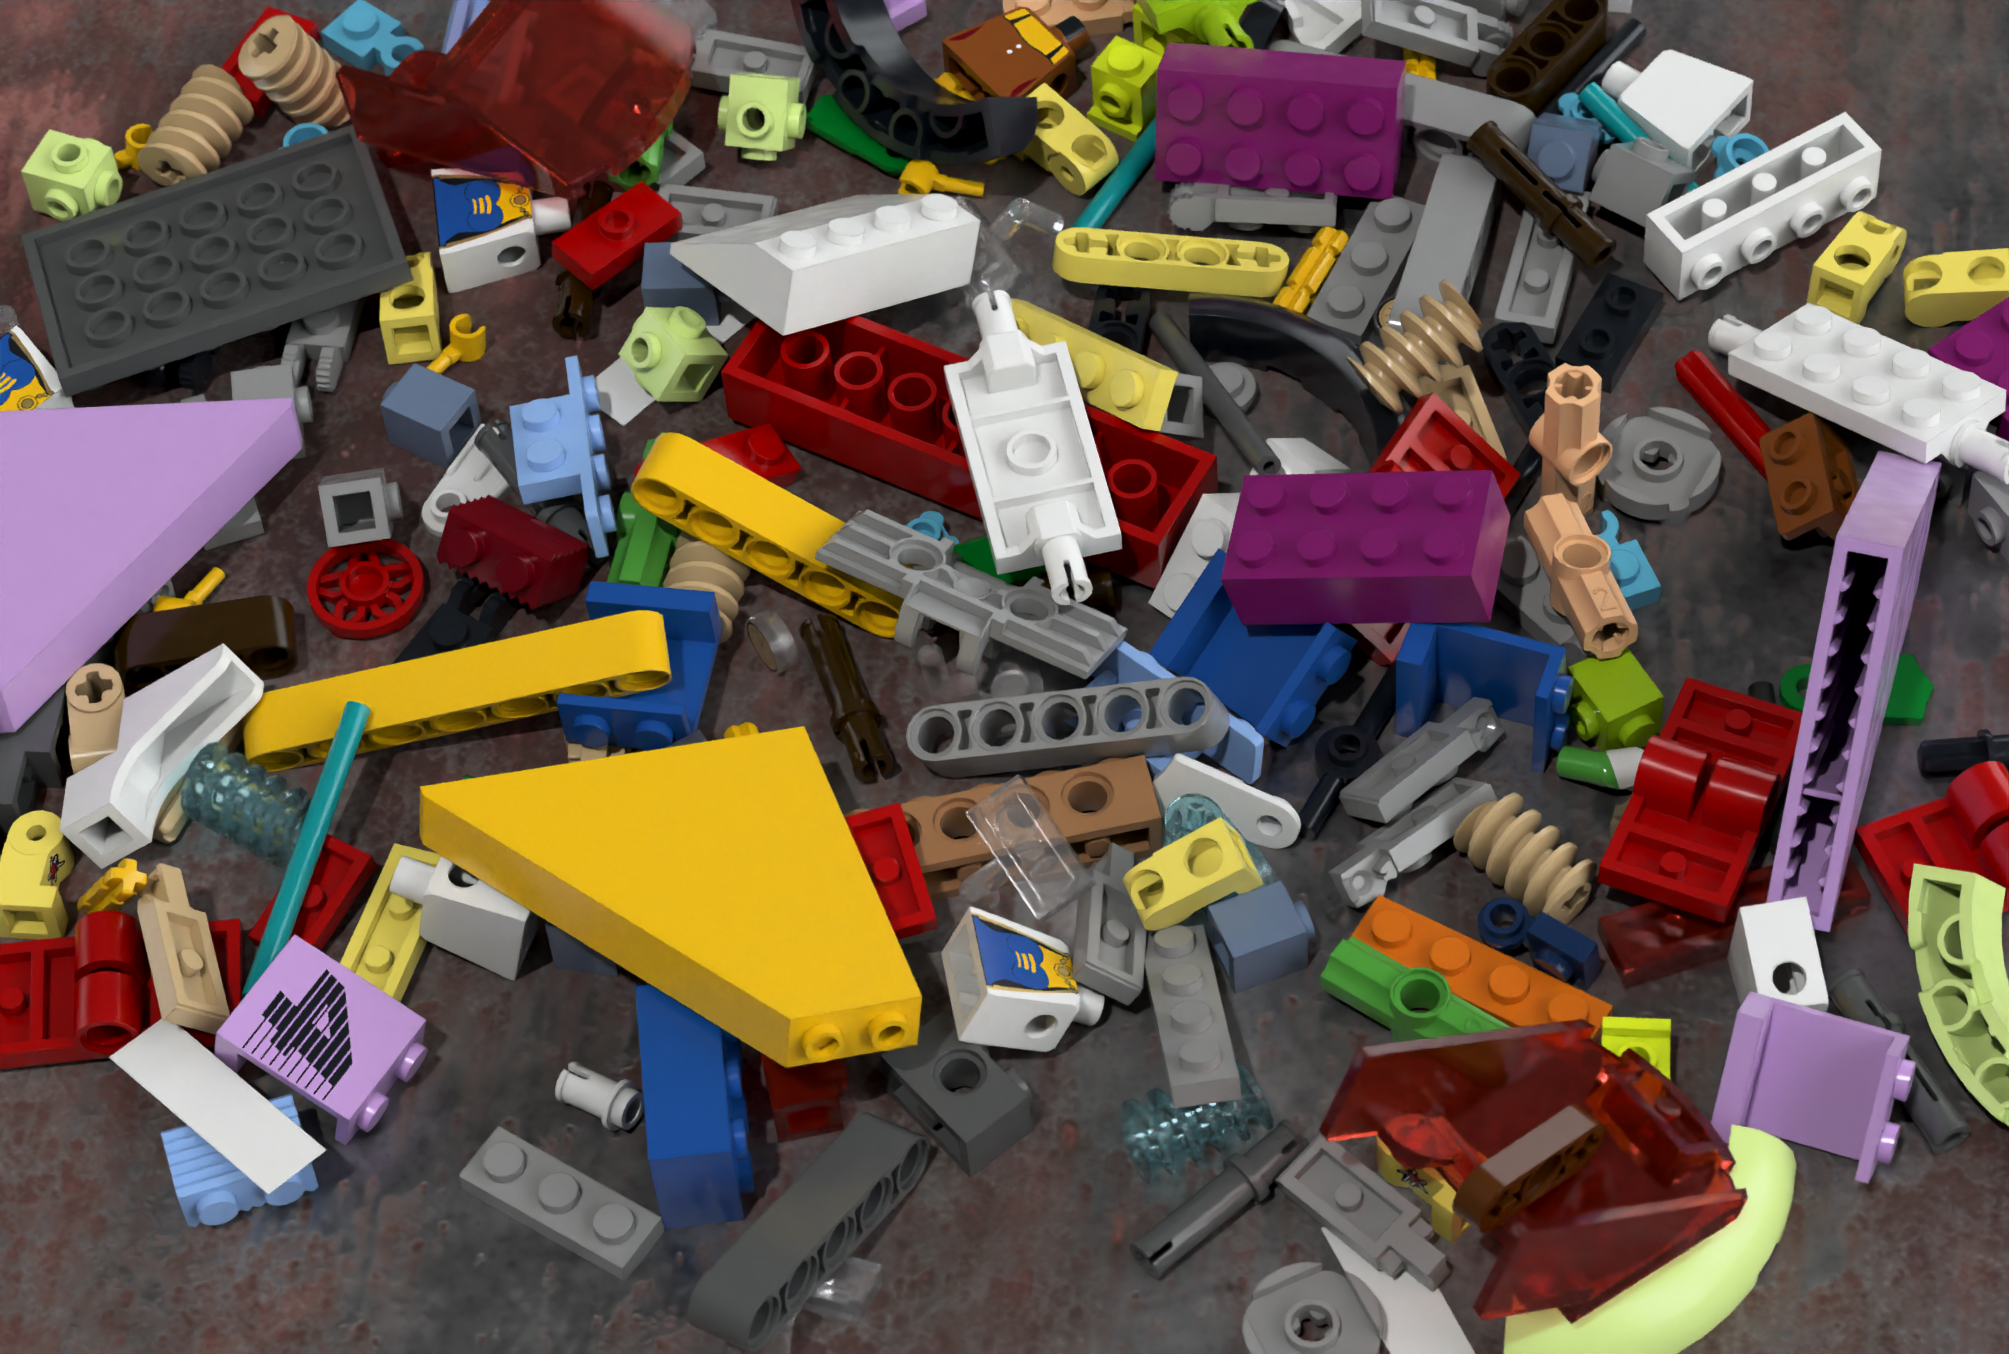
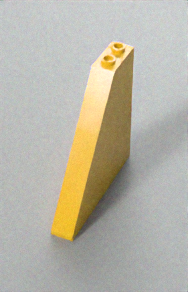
[419,726,922,1068]

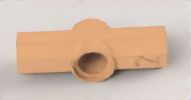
[1528,363,1613,518]
[1523,493,1638,660]

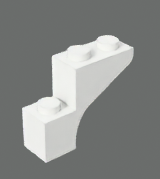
[1148,438,1351,619]
[59,643,264,869]

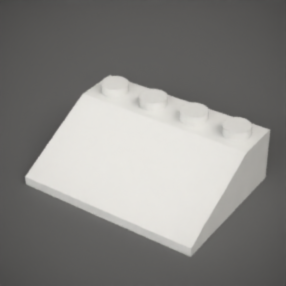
[669,194,980,336]

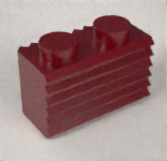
[436,495,591,610]

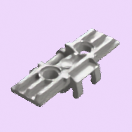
[815,509,1127,680]

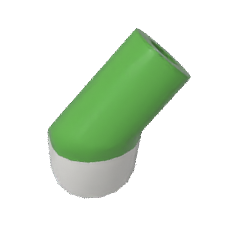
[1556,745,1644,792]

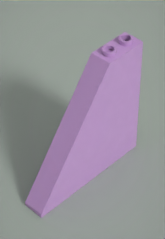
[0,398,303,733]
[1766,451,1942,932]

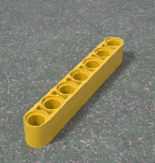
[241,610,672,772]

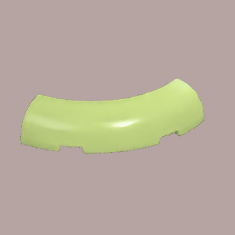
[1908,863,2009,1126]
[1503,1124,1797,1354]

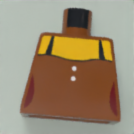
[942,7,1090,101]

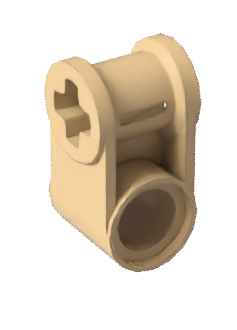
[66,663,126,774]

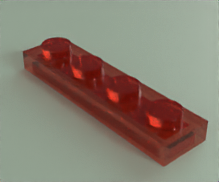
[1597,854,1871,985]

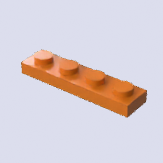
[1348,895,1613,1069]

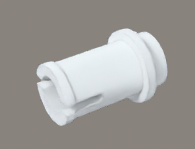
[555,1061,644,1131]

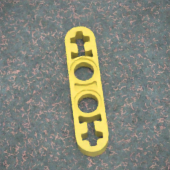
[1052,227,1290,297]

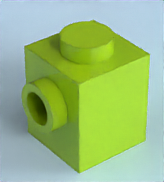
[1567,647,1664,751]

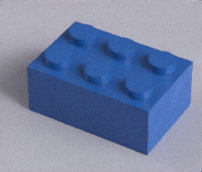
[635,984,755,1230]

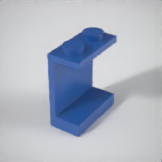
[1148,548,1358,748]
[556,581,723,751]
[1395,622,1574,774]

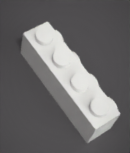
[1643,112,1882,301]

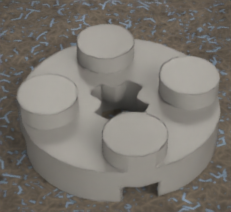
[1596,407,1721,526]
[1242,1262,1382,1354]

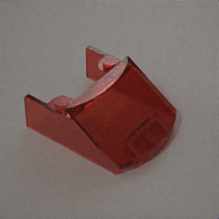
[335,0,697,201]
[1319,1019,1748,1324]

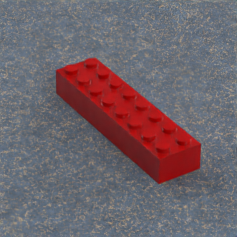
[721,315,1218,589]

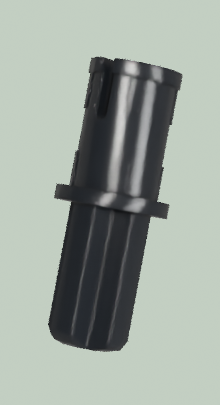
[1917,729,2009,779]

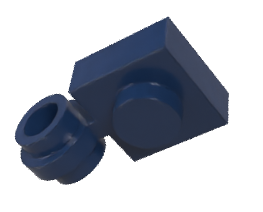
[1477,898,1601,991]

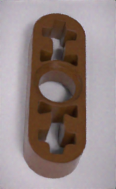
[1452,1104,1606,1233]

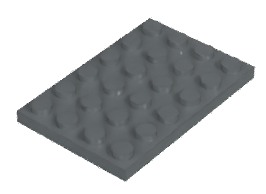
[21,123,414,397]

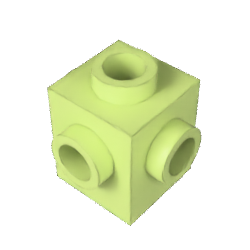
[718,72,806,161]
[21,129,122,221]
[619,306,729,402]

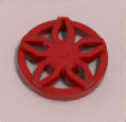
[307,538,425,640]

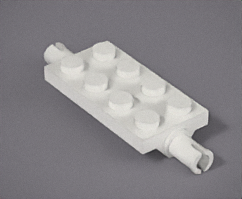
[944,290,1122,605]
[1708,303,2009,484]

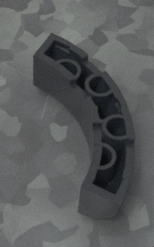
[790,0,1038,165]
[1189,293,1414,467]

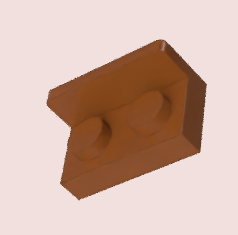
[1759,412,1859,541]

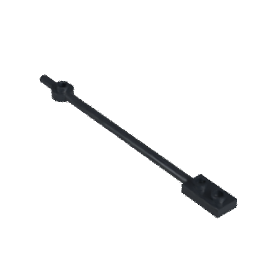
[1298,273,1663,840]

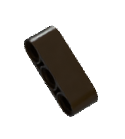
[1486,0,1608,116]
[113,595,298,696]

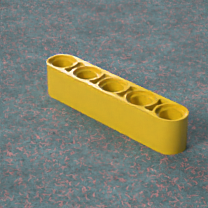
[631,432,914,638]

